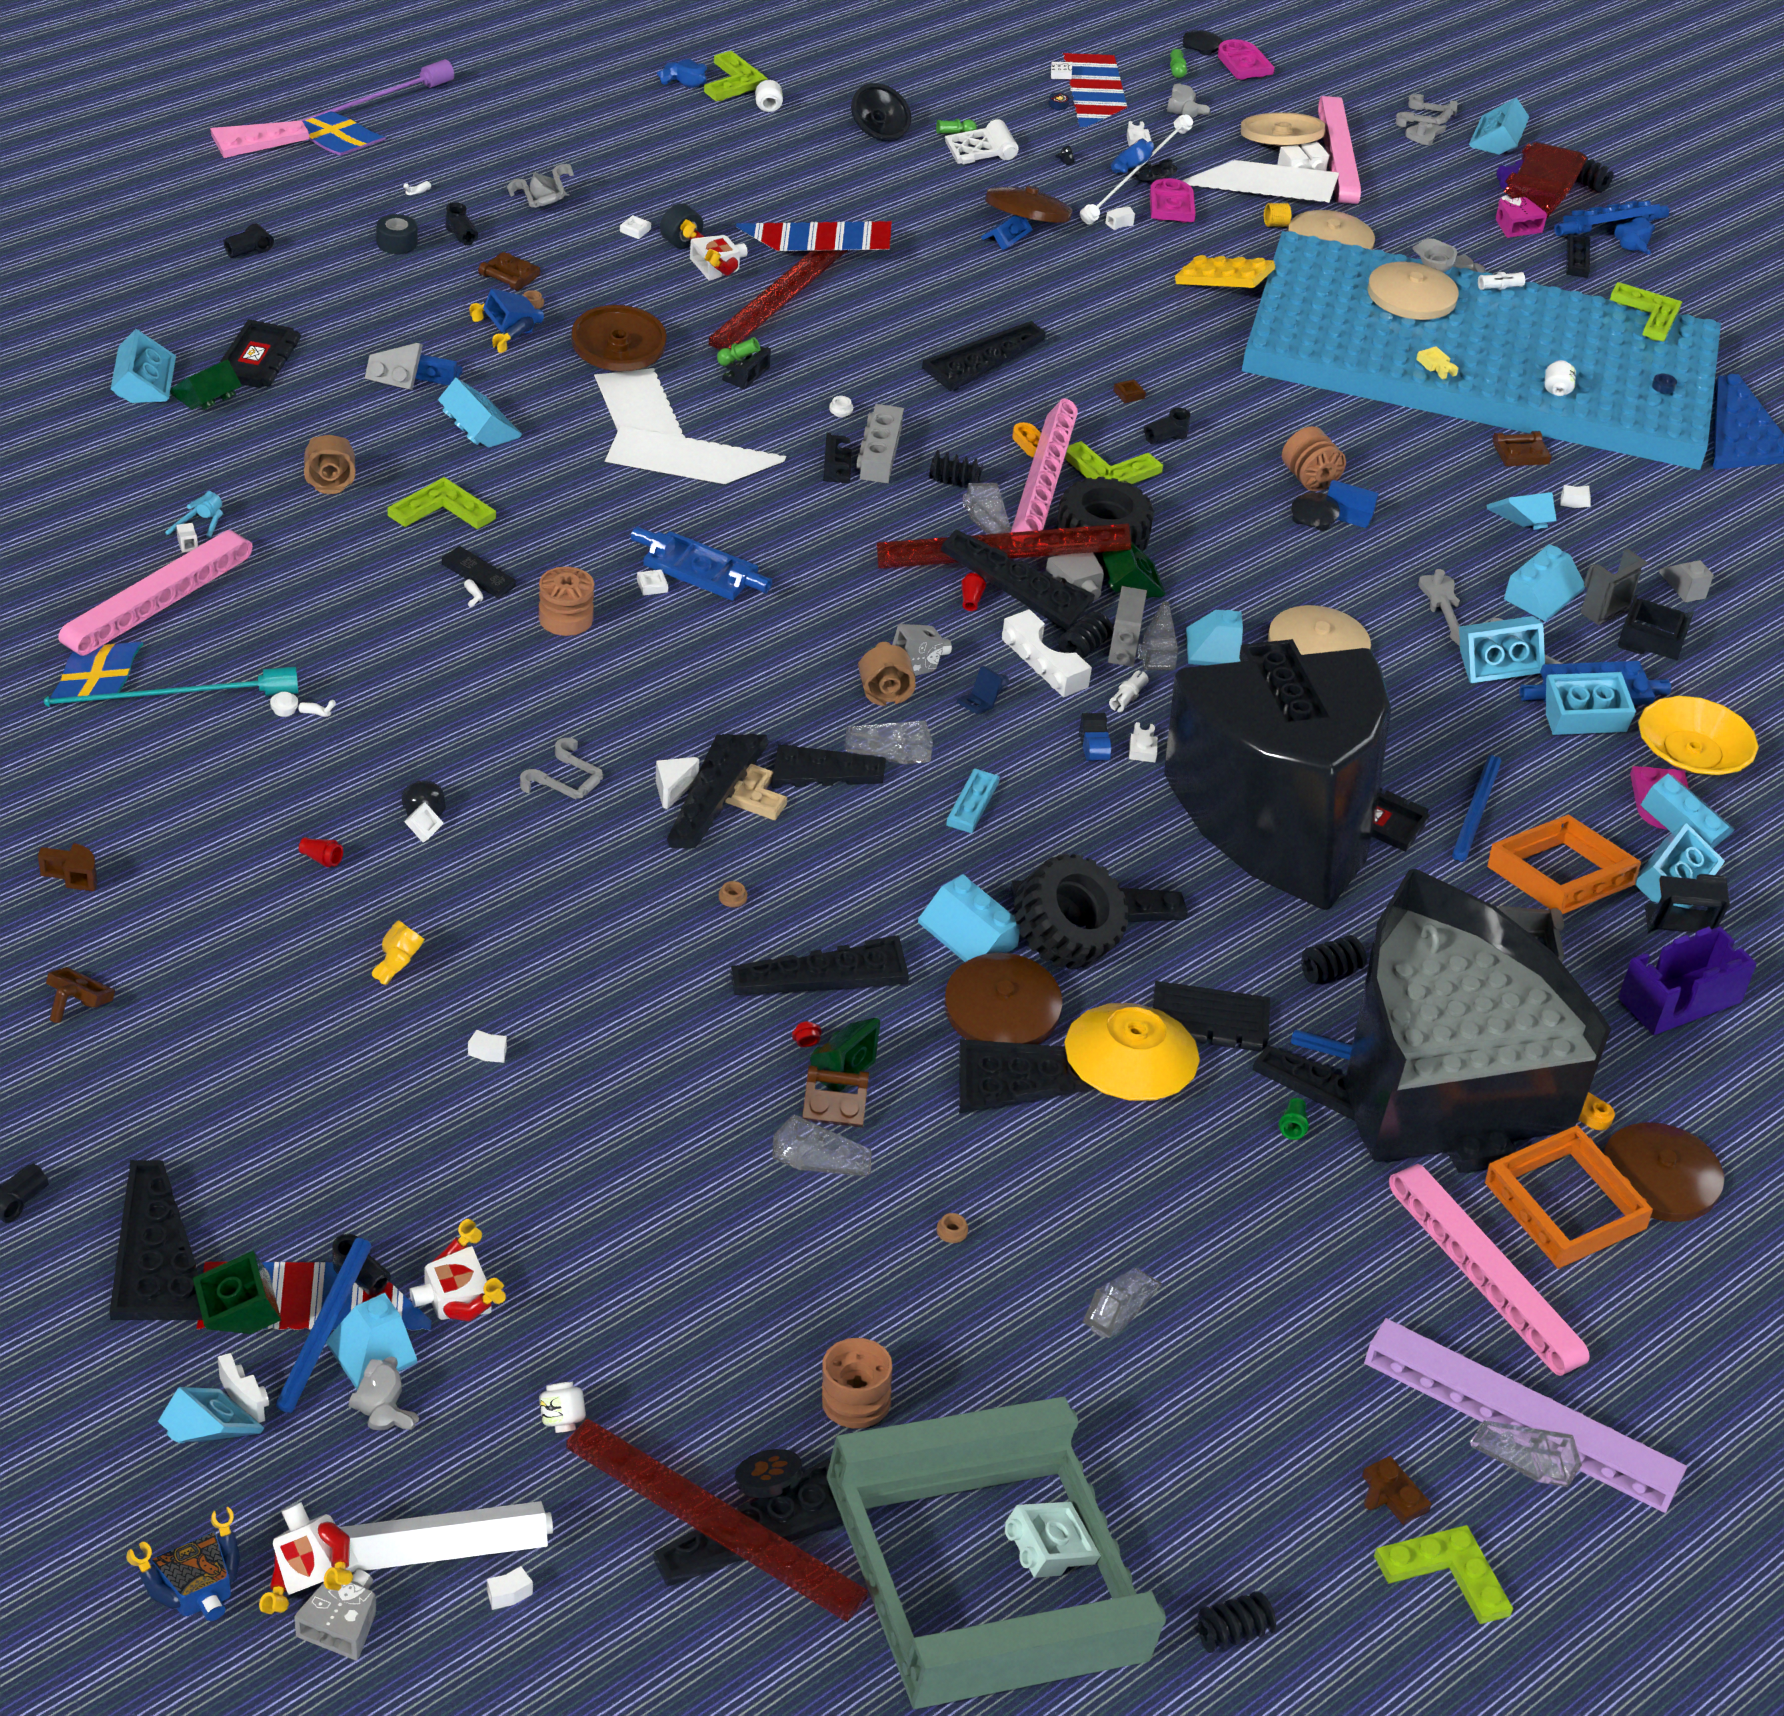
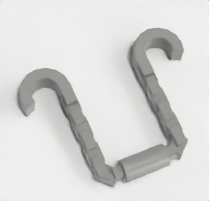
[1396,94,1453,127]
[507,164,574,208]
[520,738,603,799]

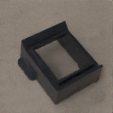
[1618,595,1695,660]
[1645,874,1730,933]

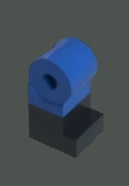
[1079,713,1111,761]

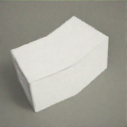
[1105,207,1135,230]
[1560,485,1591,508]
[176,523,198,553]
[468,1030,507,1063]
[487,1566,533,1610]

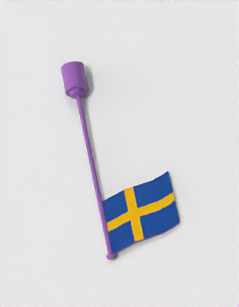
[299,59,454,156]

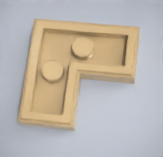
[725,764,787,820]

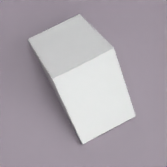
[656,757,699,809]

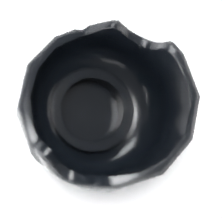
[402,780,446,817]

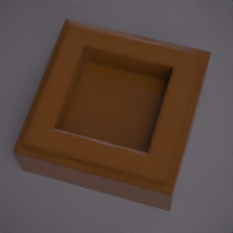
[1113,379,1146,403]

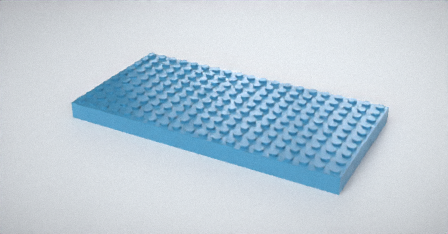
[1242,231,1721,470]

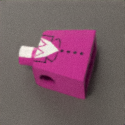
[1496,196,1547,238]

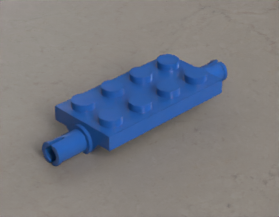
[1554,200,1669,236]
[631,526,772,601]
[1519,661,1671,705]

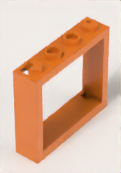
[1487,814,1641,914]
[1485,1125,1653,1269]

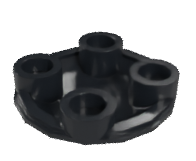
[1182,30,1222,56]
[1135,159,1178,181]
[1291,492,1340,531]

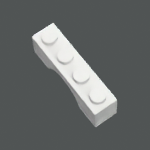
[1002,609,1092,697]

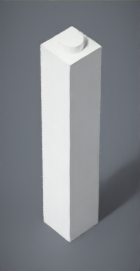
[339,1501,553,1572]

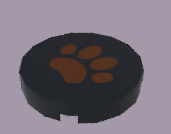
[735,1449,803,1499]

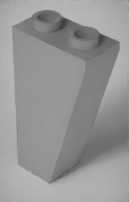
[1108,586,1147,667]

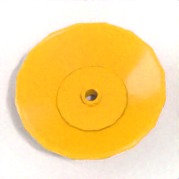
[1638,696,1759,775]
[1064,1003,1200,1101]

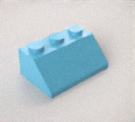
[1469,97,1529,155]
[111,329,176,403]
[438,377,522,447]
[1504,544,1585,622]
[1459,616,1545,683]
[1546,672,1636,735]
[1640,774,1735,849]
[1635,823,1725,909]
[918,874,1021,962]

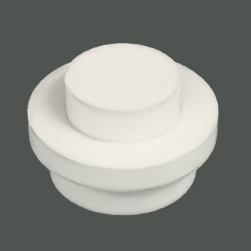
[829,396,853,417]
[270,692,298,717]

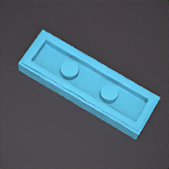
[946,769,1000,833]

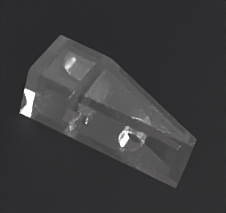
[963,483,1011,548]
[1138,601,1178,671]
[845,720,933,764]
[772,1114,871,1176]
[1083,1268,1162,1338]
[1470,1420,1582,1487]

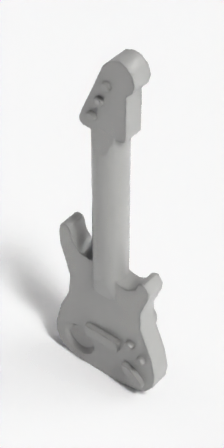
[1405,101,1458,145]
[1418,569,1460,646]

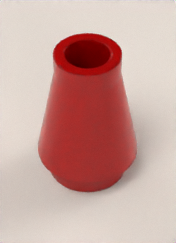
[961,573,986,611]
[299,837,343,868]

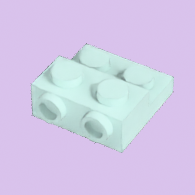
[1005,1502,1101,1578]

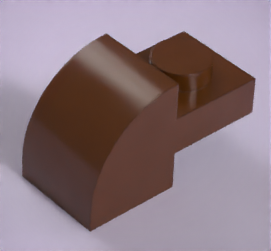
[38,843,97,892]

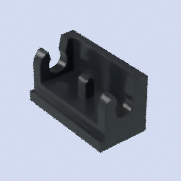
[722,346,771,389]
[823,433,852,483]

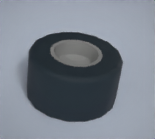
[660,203,704,249]
[376,214,418,254]

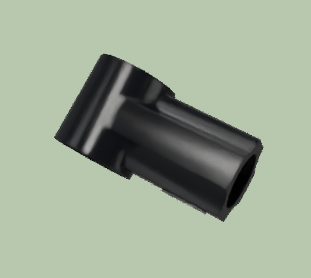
[445,202,478,246]
[223,223,274,258]
[1143,408,1191,444]
[0,1163,49,1223]
[332,1234,391,1296]

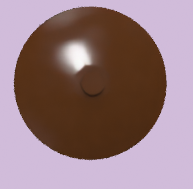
[985,186,1073,223]
[571,305,667,371]
[944,953,1062,1045]
[1603,1122,1724,1222]

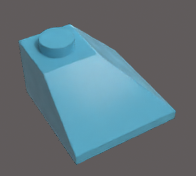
[1487,492,1557,530]
[1186,610,1243,665]
[326,1293,417,1389]
[158,1387,264,1443]

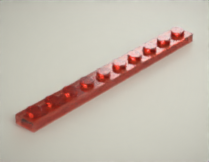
[708,250,848,350]
[877,524,1131,569]
[566,1418,868,1623]

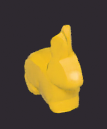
[372,920,425,985]

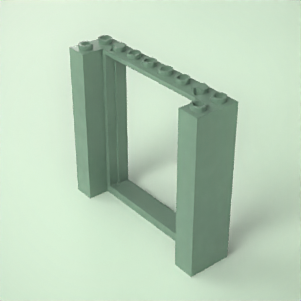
[827,1396,1166,1710]

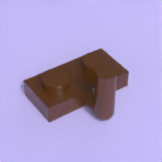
[46,967,115,1023]
[1362,1456,1432,1525]

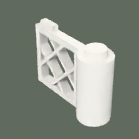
[945,119,1019,164]

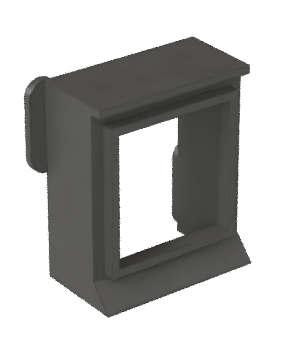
[1581,549,1648,626]
[1498,906,1565,963]

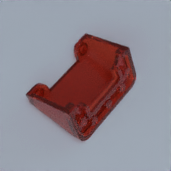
[1504,142,1587,219]

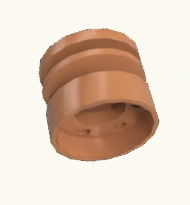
[1282,426,1346,492]
[538,566,595,636]
[822,1338,892,1428]

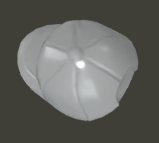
[530,173,570,205]
[1412,239,1457,273]

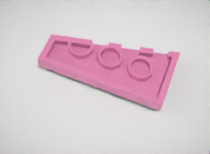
[210,121,309,158]

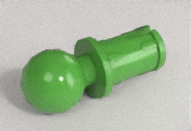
[1170,49,1187,78]
[936,119,977,134]
[717,337,760,367]

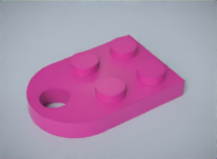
[1218,39,1275,80]
[1149,178,1195,223]
[1630,766,1689,830]

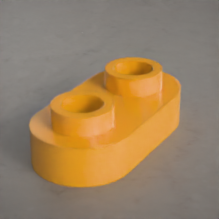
[1012,422,1041,457]
[1578,1092,1615,1131]

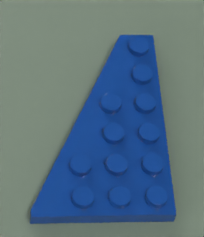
[1713,374,1784,469]

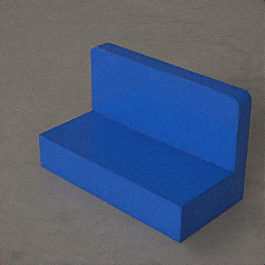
[980,215,1033,250]
[415,354,463,386]
[1328,480,1379,528]

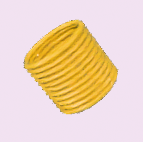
[1264,203,1291,227]

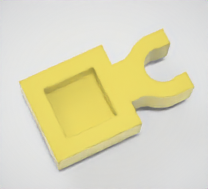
[1416,347,1458,380]

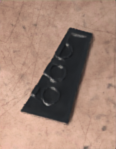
[772,744,886,788]

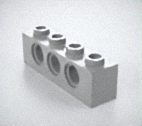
[856,404,904,484]

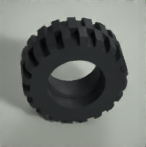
[1056,477,1154,564]
[1014,854,1128,969]

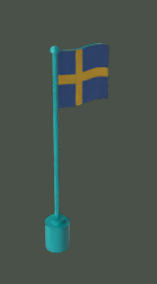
[44,642,299,707]

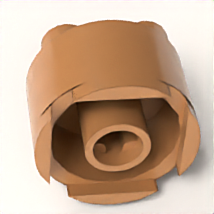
[304,435,355,494]
[858,642,916,706]

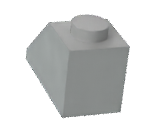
[1659,560,1714,602]

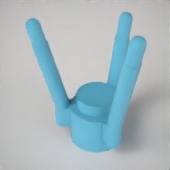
[165,491,223,538]

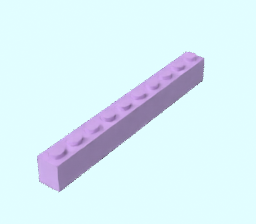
[1364,1318,1688,1513]

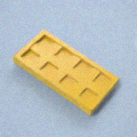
[1175,255,1275,288]

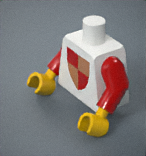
[680,219,748,281]
[410,1219,506,1322]
[259,1502,358,1614]

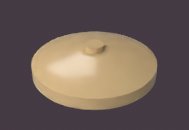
[1241,113,1325,147]
[1288,210,1375,250]
[1367,262,1459,320]
[1268,605,1371,655]

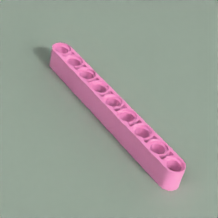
[1318,96,1361,204]
[1011,398,1078,547]
[58,530,253,656]
[1389,1164,1590,1376]

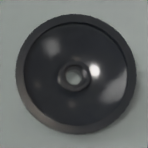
[851,83,911,141]

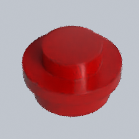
[792,1021,822,1047]

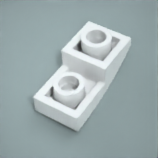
[218,1353,269,1423]

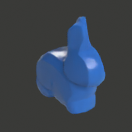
[656,58,707,88]
[1110,138,1154,173]
[1614,217,1655,255]

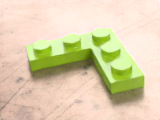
[704,50,768,101]
[1610,282,1682,342]
[1064,441,1163,484]
[387,477,496,529]
[1374,1525,1513,1624]

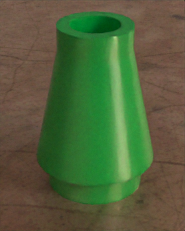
[1279,1098,1309,1140]

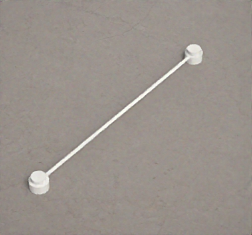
[1080,115,1193,224]

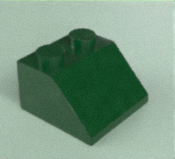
[170,359,242,410]
[1102,536,1166,598]
[810,1018,881,1092]
[193,1250,281,1334]

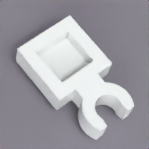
[1127,121,1151,146]
[1129,722,1158,762]

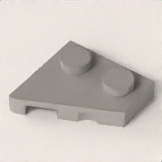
[364,343,423,390]

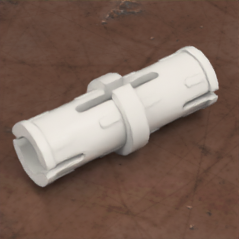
[1478,272,1525,290]
[1109,670,1149,712]

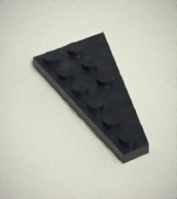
[959,1039,1096,1114]
[109,1160,203,1320]

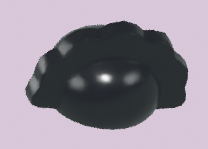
[1055,146,1075,165]

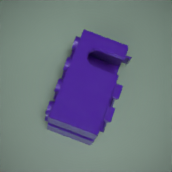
[1618,926,1757,1036]

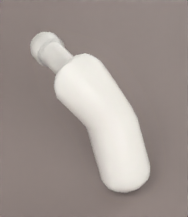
[403,181,431,195]
[464,579,483,607]
[298,700,336,717]

